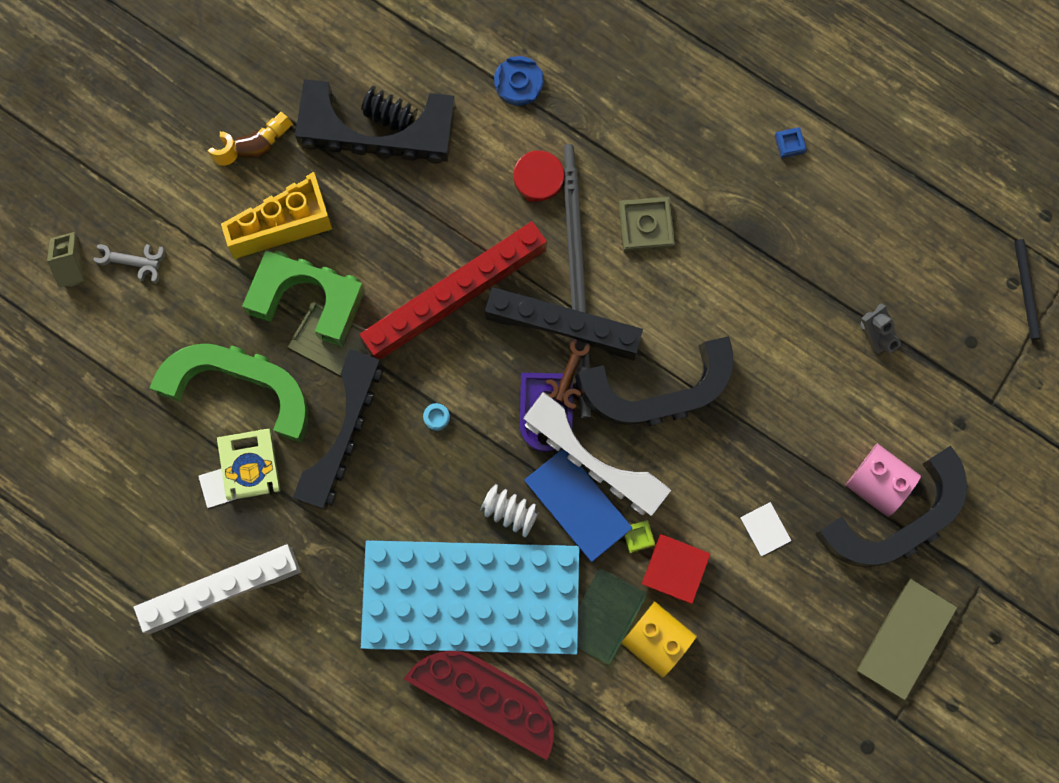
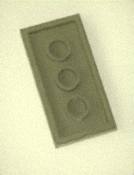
[856,579,957,700]

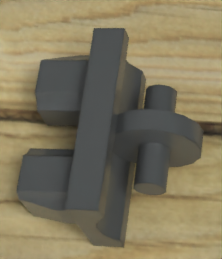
[860,303,901,354]

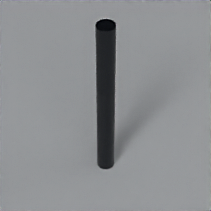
[1014,239,1041,340]

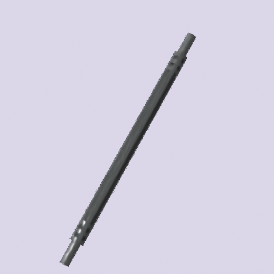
[563,144,591,418]

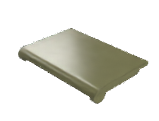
[288,302,371,376]

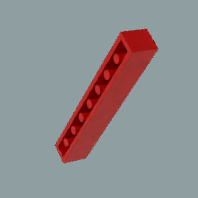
[359,221,547,360]

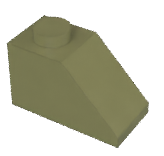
[47,232,85,288]

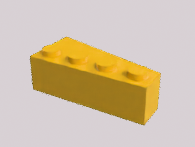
[221,172,332,259]

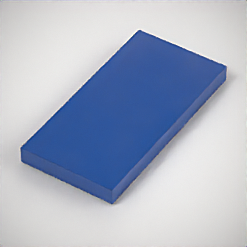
[524,449,633,563]

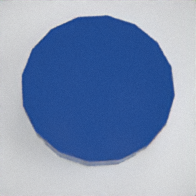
[494,56,544,106]

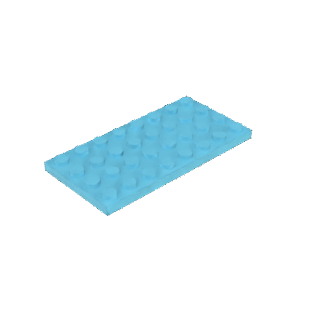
[361,540,579,655]

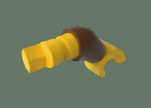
[207,112,293,166]

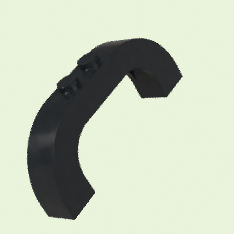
[575,336,733,426]
[815,446,967,567]

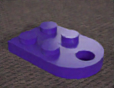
[520,373,573,452]

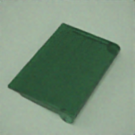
[577,568,648,665]

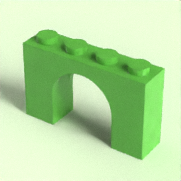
[242,251,365,347]

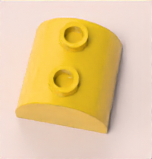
[621,601,697,678]

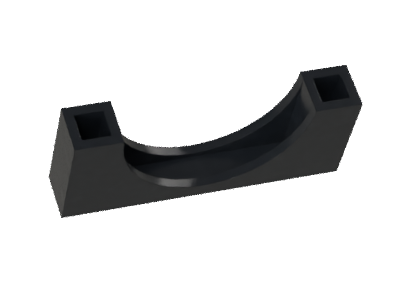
[295,79,455,163]

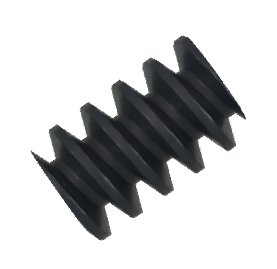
[361,85,418,132]

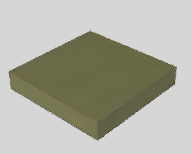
[618,197,675,252]

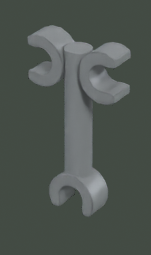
[94,244,165,284]

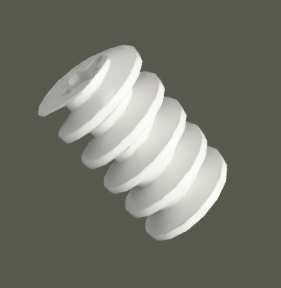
[479,484,539,537]

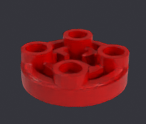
[513,151,564,202]

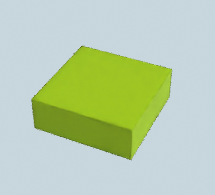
[625,520,656,553]

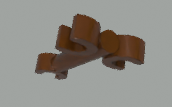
[541,339,590,410]

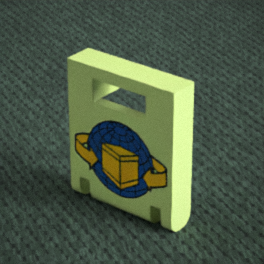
[217,429,280,501]

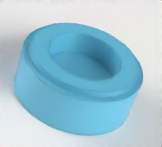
[423,403,450,431]

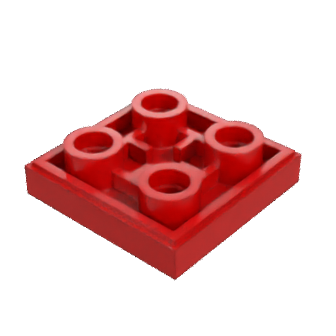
[641,534,711,604]

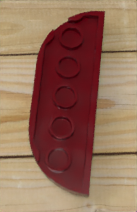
[404,651,554,760]

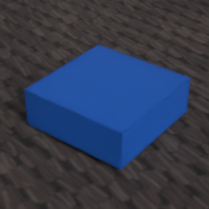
[774,127,806,158]

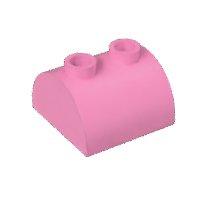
[845,443,921,517]

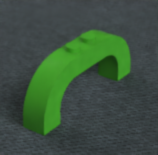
[150,344,309,443]

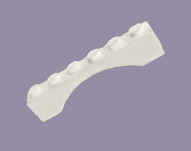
[524,392,671,516]
[134,544,301,634]

